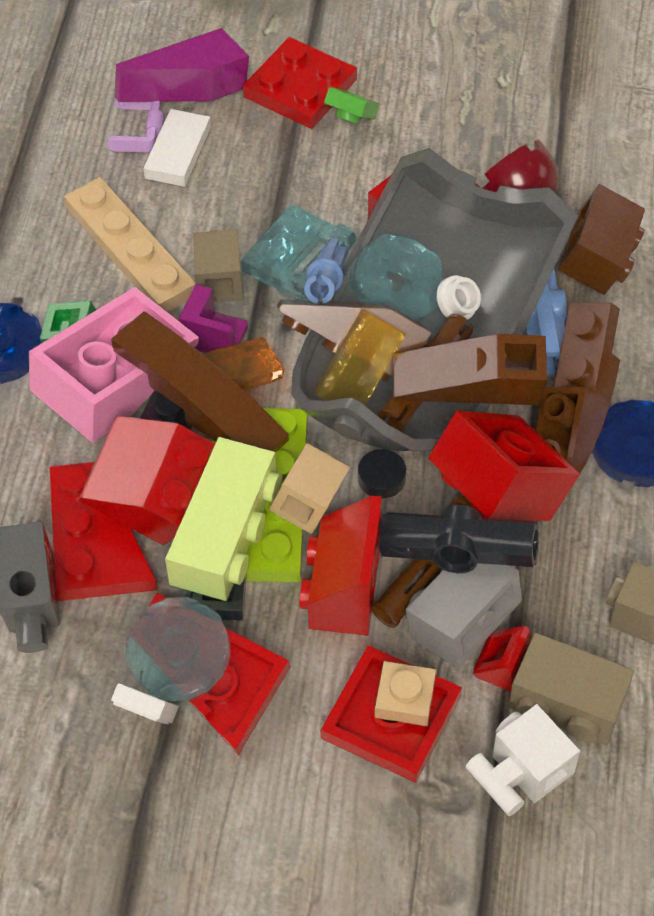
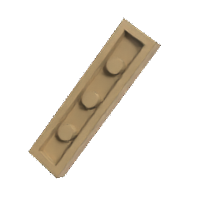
[64,177,196,312]

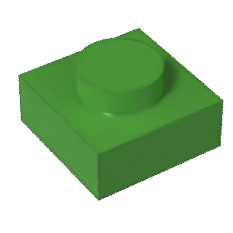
[324,87,380,124]

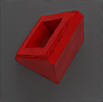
[473,625,532,691]

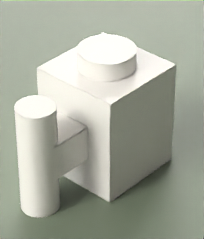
[466,704,580,816]

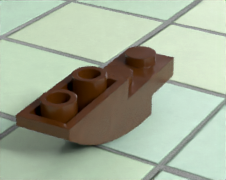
[536,302,620,473]

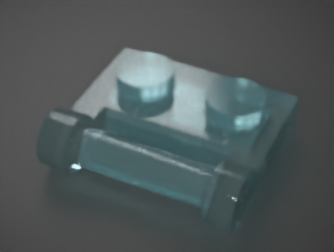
[241,204,357,300]

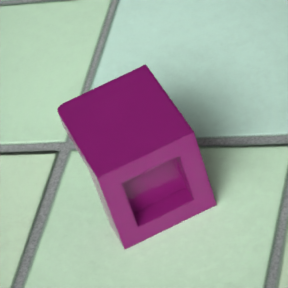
[179,284,248,361]

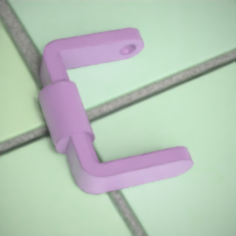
[107,98,164,153]

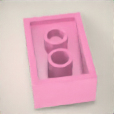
[29,287,199,443]

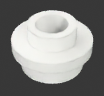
[437,275,481,319]

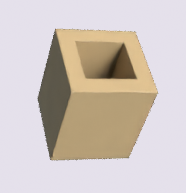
[269,443,350,534]

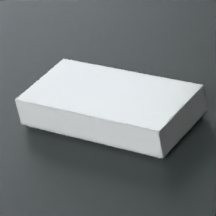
[143,109,211,187]

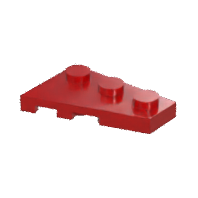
[50,462,158,601]
[130,593,291,756]

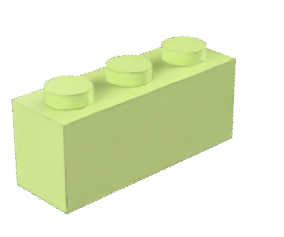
[165,437,282,601]

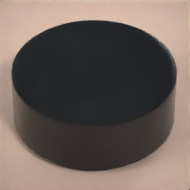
[358,449,406,499]

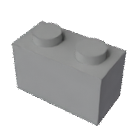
[406,563,522,669]

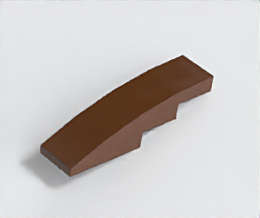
[111,311,289,453]

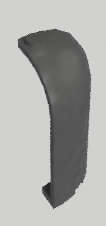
[291,148,578,451]

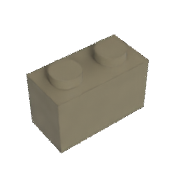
[509,632,635,746]

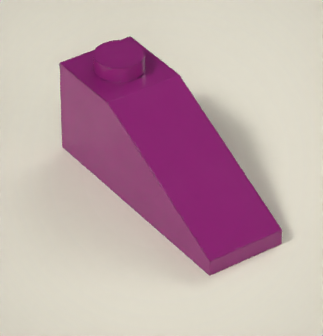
[115,28,249,102]

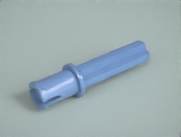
[304,238,348,304]

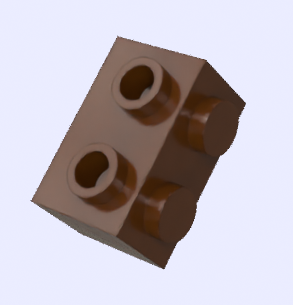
[558,184,645,295]

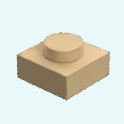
[375,661,436,726]

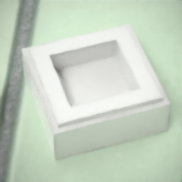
[111,683,179,724]

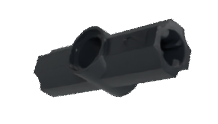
[379,505,539,574]

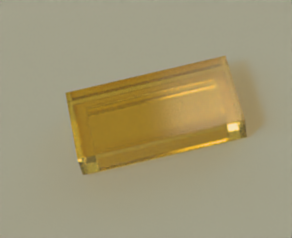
[314,309,406,405]

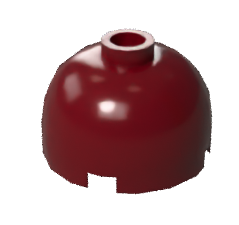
[475,140,560,193]

